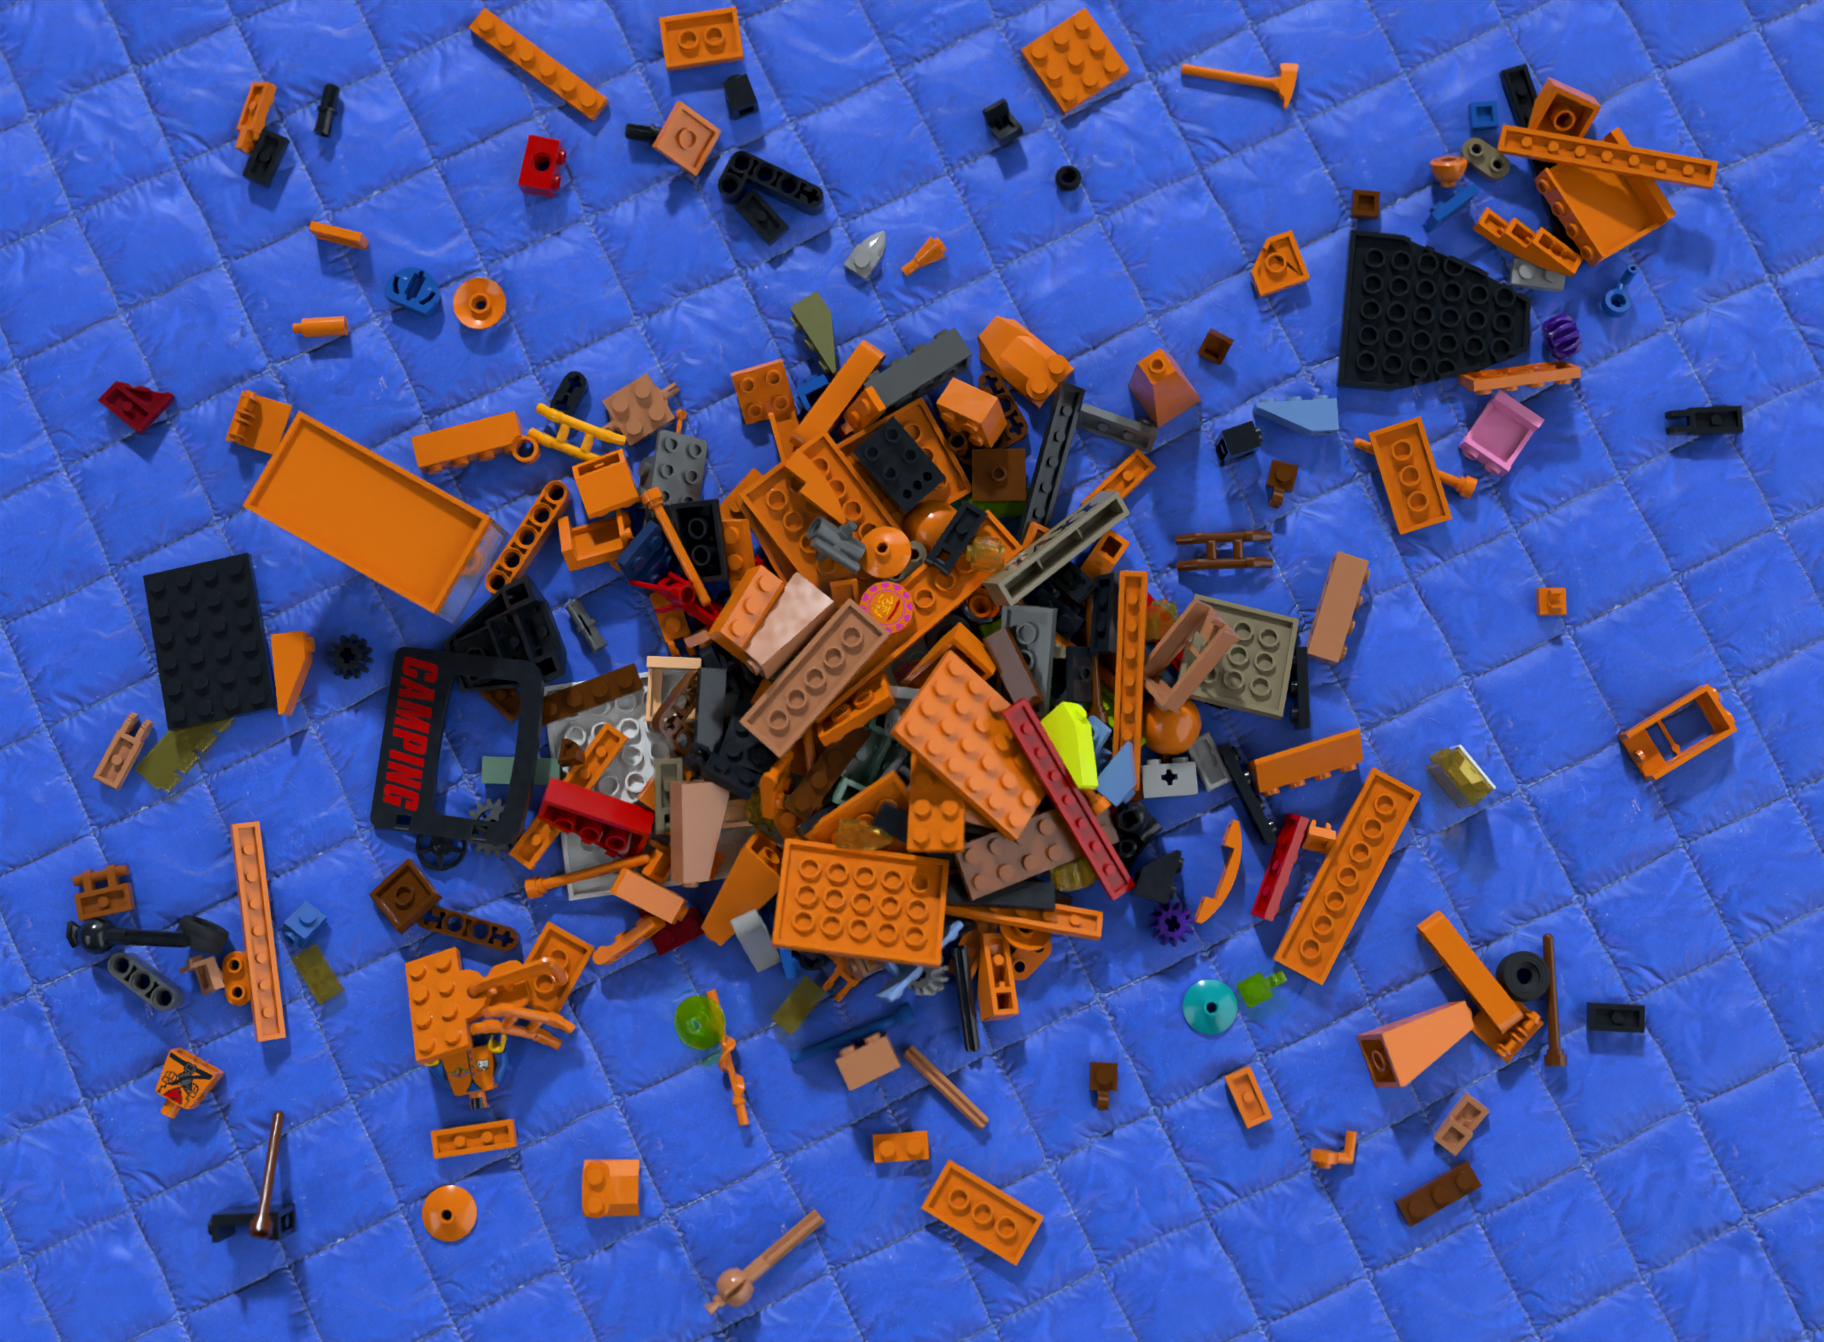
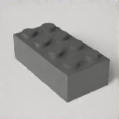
[863,327,972,420]

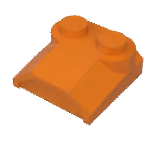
[582,1159,640,1218]

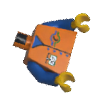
[424,1034,509,1110]

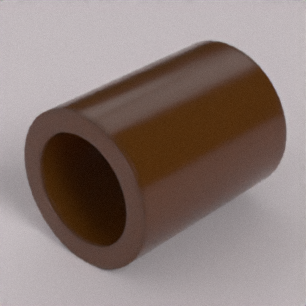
[948,432,969,456]

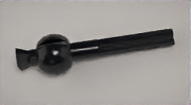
[66,917,190,955]

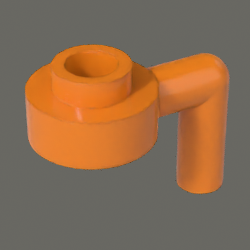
[1309,1130,1357,1169]

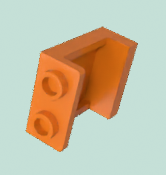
[558,508,634,572]

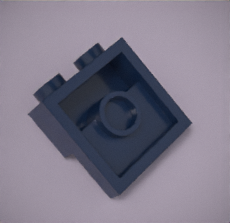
[616,520,679,597]

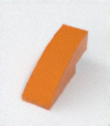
[782,449,846,526]

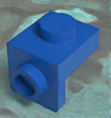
[794,374,829,414]
[282,900,327,949]

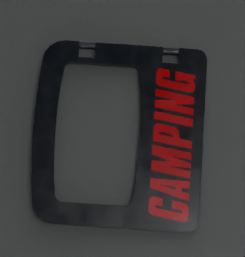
[370,647,545,845]

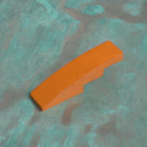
[1472,207,1583,277]

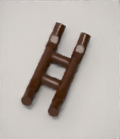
[1175,530,1274,572]

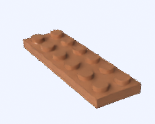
[739,598,891,759]

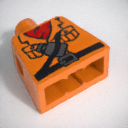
[155,1047,225,1119]

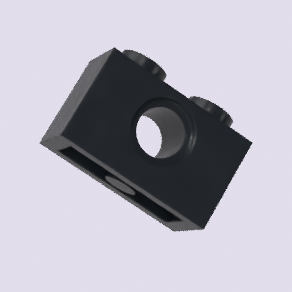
[1214,421,1263,467]

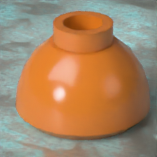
[1430,156,1468,188]

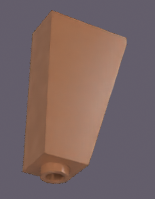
[743,572,837,680]
[670,779,730,888]

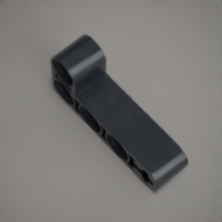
[718,150,825,216]

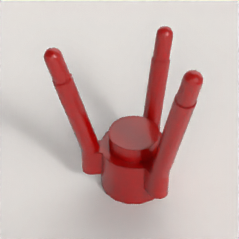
[628,572,696,614]

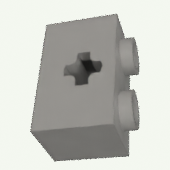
[1140,757,1198,799]

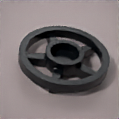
[416,834,467,871]

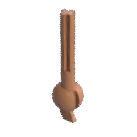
[704,1209,825,1316]

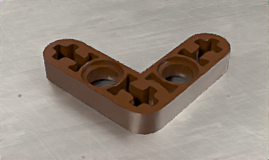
[958,371,1028,468]
[651,669,698,761]

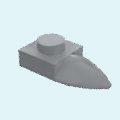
[844,231,886,281]

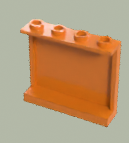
[1534,127,1677,267]

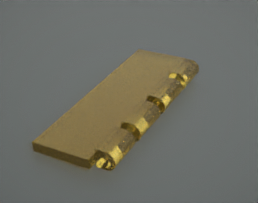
[135,718,236,793]

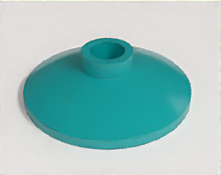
[1182,979,1237,1034]

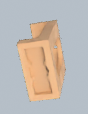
[643,656,704,730]

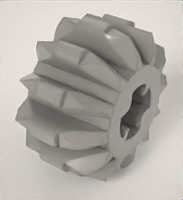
[908,956,950,996]

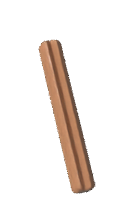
[903,1045,989,1129]

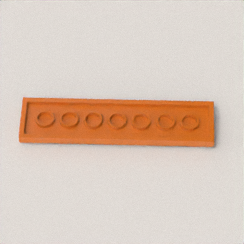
[1272,767,1421,985]

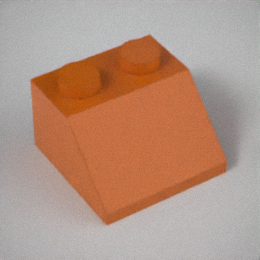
[1528,77,1601,138]

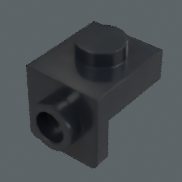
[982,98,1024,147]

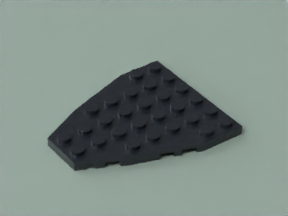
[1336,230,1531,392]

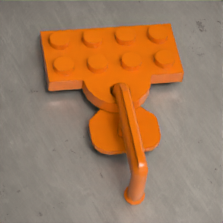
[405,947,569,1065]

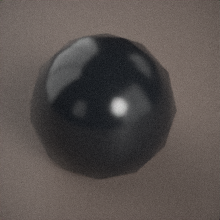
[1114,800,1149,834]

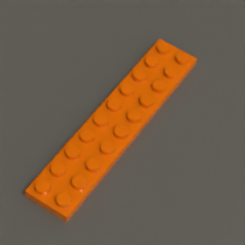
[815,509,1024,724]

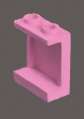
[1458,390,1544,476]

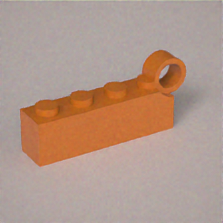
[411,411,541,475]

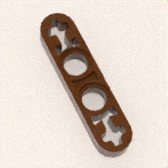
[417,905,520,951]

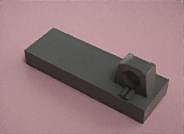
[1076,403,1159,453]

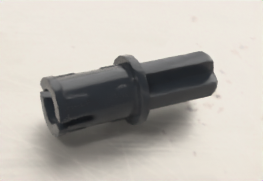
[313,83,340,138]
[625,123,662,145]

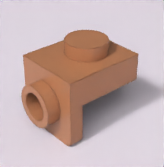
[179,955,225,996]

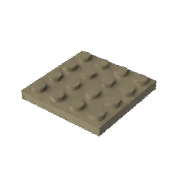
[1177,594,1299,720]

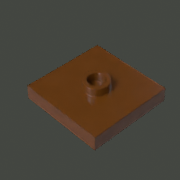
[971,448,1026,503]
[369,858,443,934]

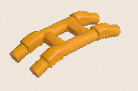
[528,403,626,461]

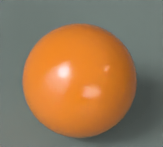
[903,500,957,555]
[1142,696,1201,755]

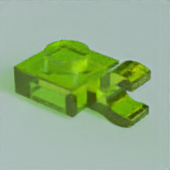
[1235,970,1287,1009]

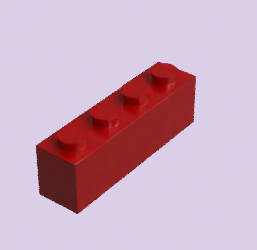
[537,777,655,869]

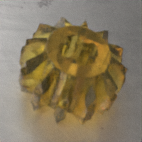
[1050,856,1097,892]

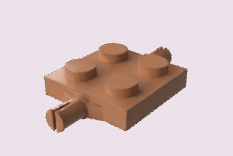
[601,373,680,447]

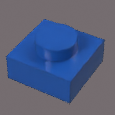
[1468,101,1499,131]

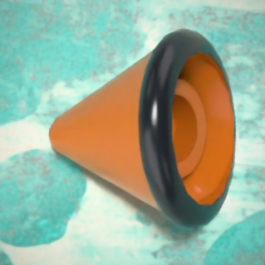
[960,585,1002,627]

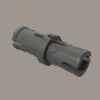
[565,599,608,653]

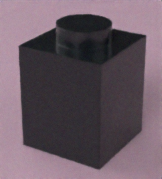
[722,74,759,120]

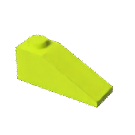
[1040,702,1098,789]

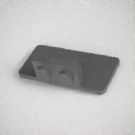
[635,430,708,540]

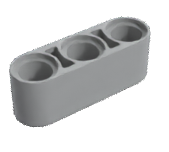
[731,909,782,973]

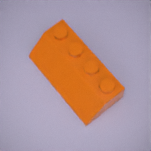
[1246,728,1363,797]

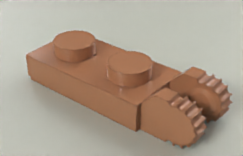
[93,712,154,790]

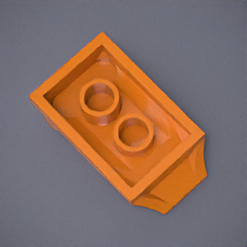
[977,315,1074,410]

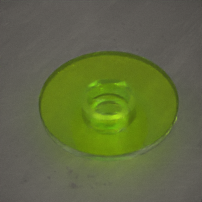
[674,995,726,1050]

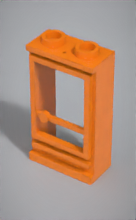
[1617,684,1738,782]

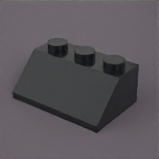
[671,498,730,583]

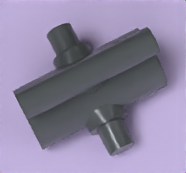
[806,516,866,574]

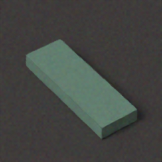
[481,756,563,785]

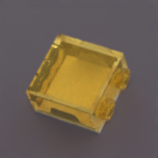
[1425,745,1496,809]

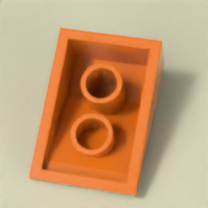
[899,622,996,689]

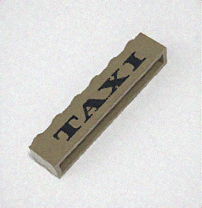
[982,491,1130,607]

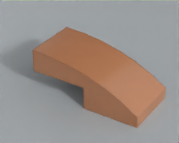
[1433,1092,1490,1156]

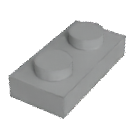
[1509,258,1565,293]

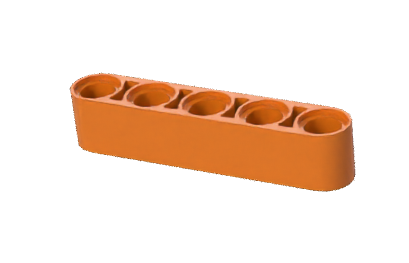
[790,340,886,448]
[485,480,572,595]
[1416,910,1524,1034]

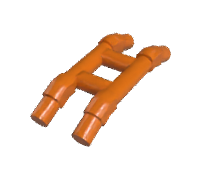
[470,1003,575,1050]

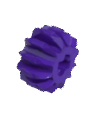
[1541,313,1582,361]
[1148,900,1195,947]

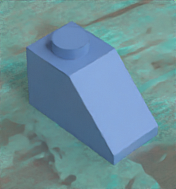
[1096,741,1137,807]

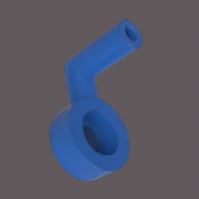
[1601,264,1638,318]

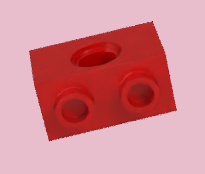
[518,134,567,199]

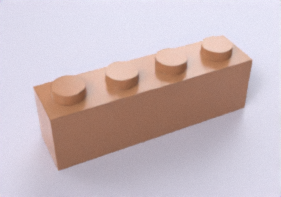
[1305,551,1370,666]

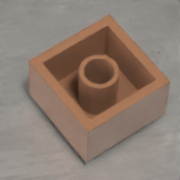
[836,1031,901,1091]

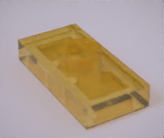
[291,944,345,1005]
[771,975,827,1036]

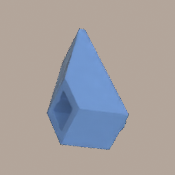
[1252,395,1339,437]

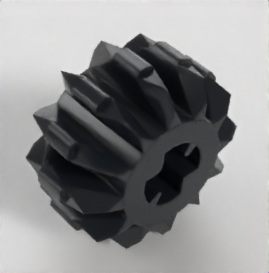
[326,634,374,680]

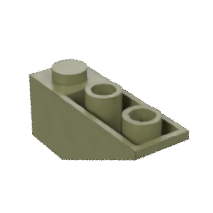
[789,291,837,379]

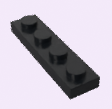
[1217,742,1278,846]

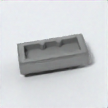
[1187,732,1233,792]

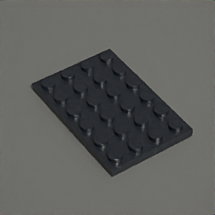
[143,553,278,732]

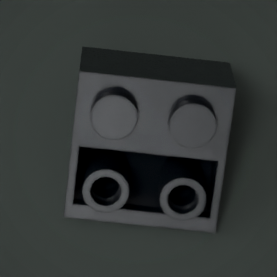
[1129,850,1184,904]

